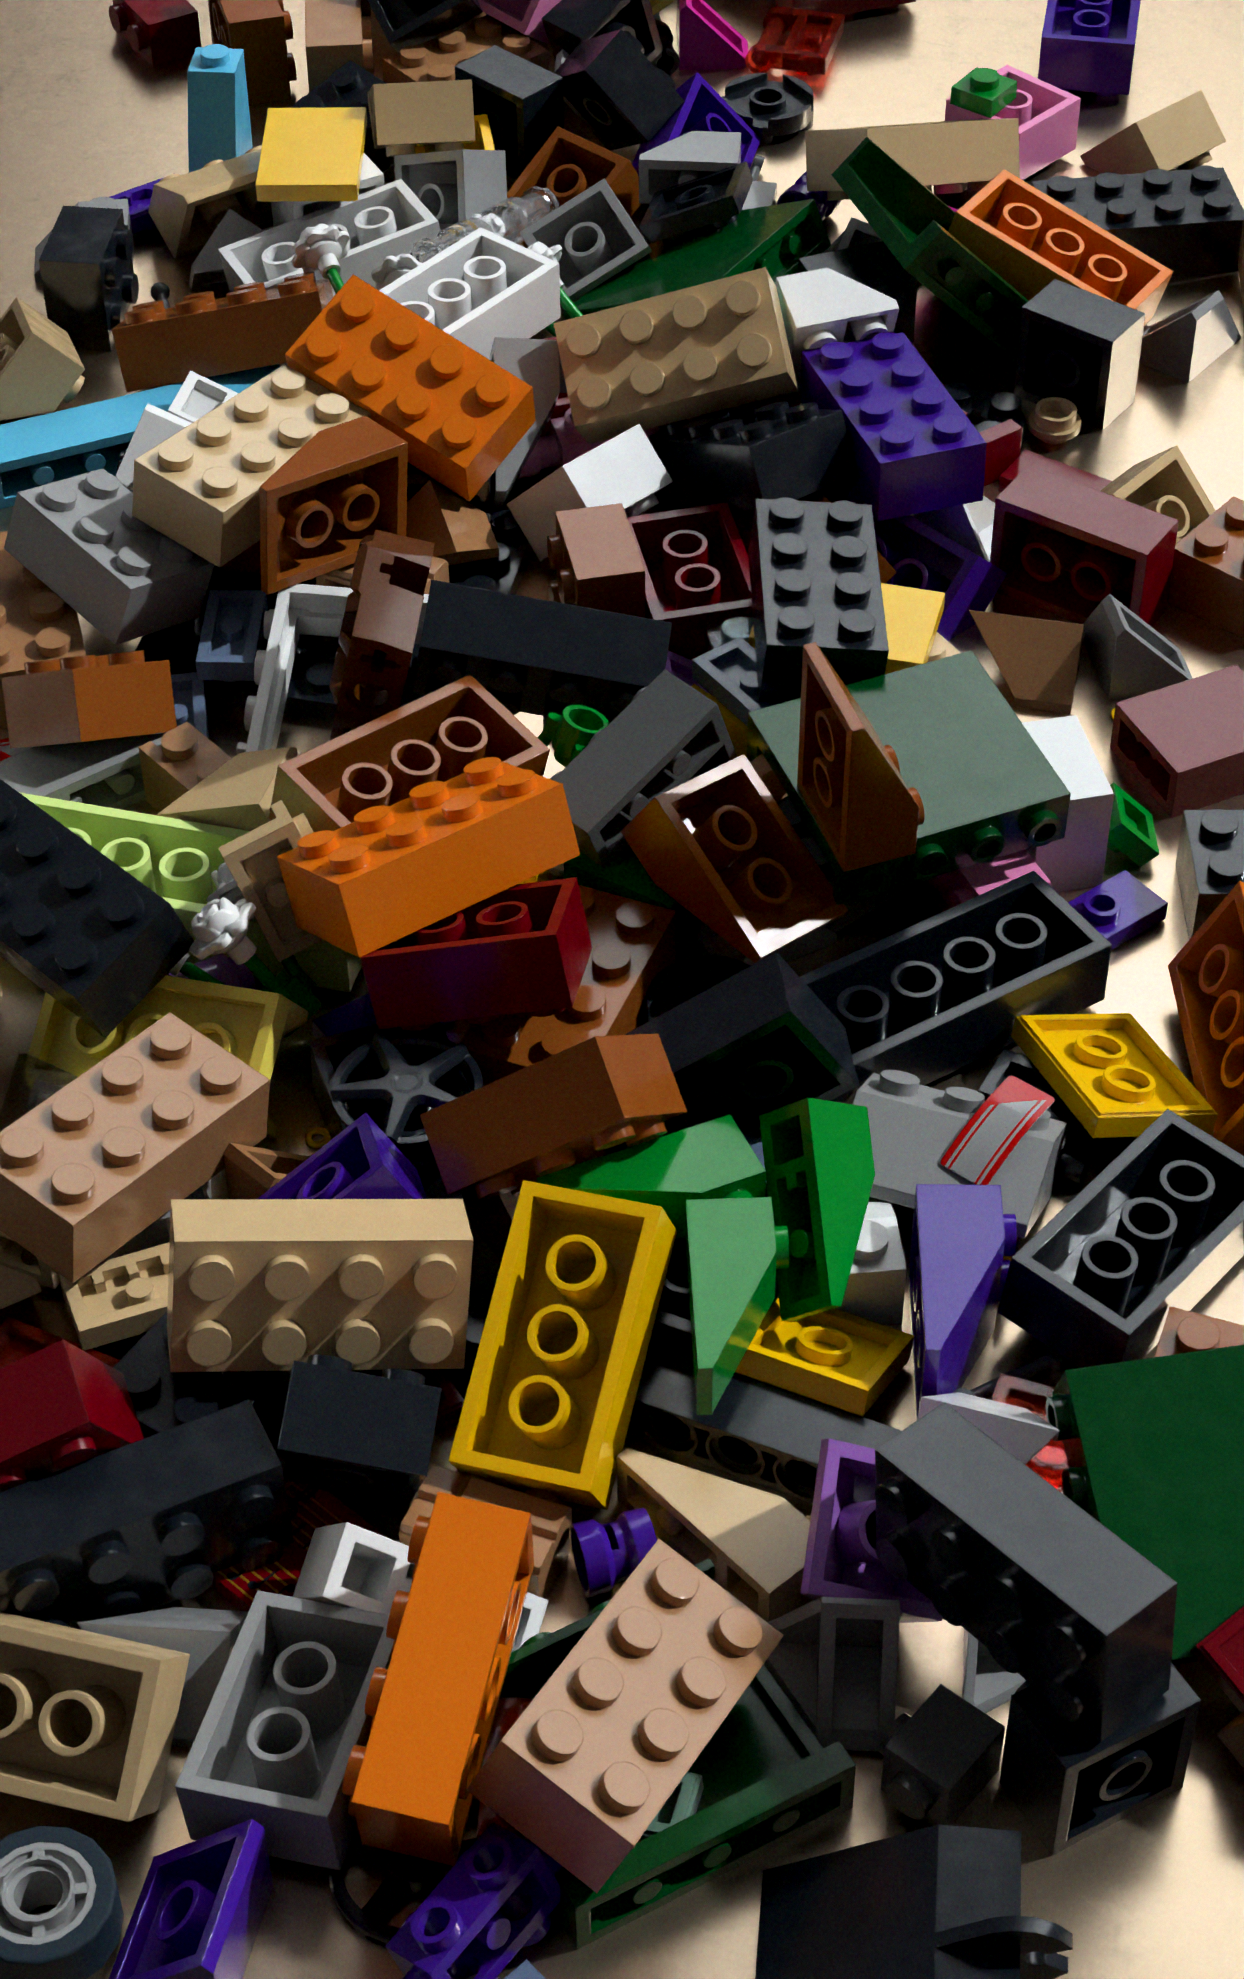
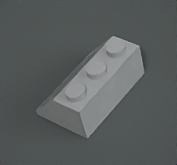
[852,1070,1067,1238]

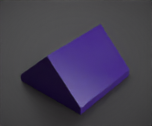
[109,1819,273,1979]

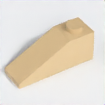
[617,1448,813,1622]

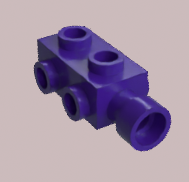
[385,1822,563,1979]

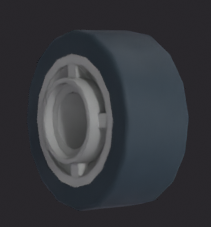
[0,1826,124,1979]

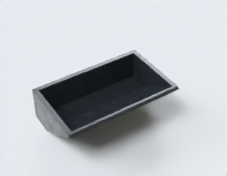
[755,1824,1073,1979]

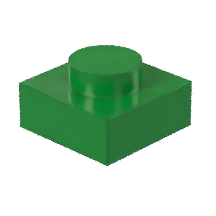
[950,67,1017,118]
[1107,782,1159,867]

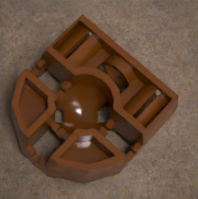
[329,530,435,741]

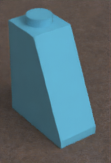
[187,44,253,173]

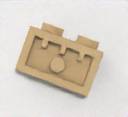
[218,800,322,962]
[59,1242,170,1351]

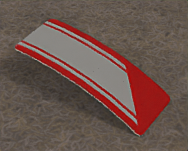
[941,1076,1055,1185]

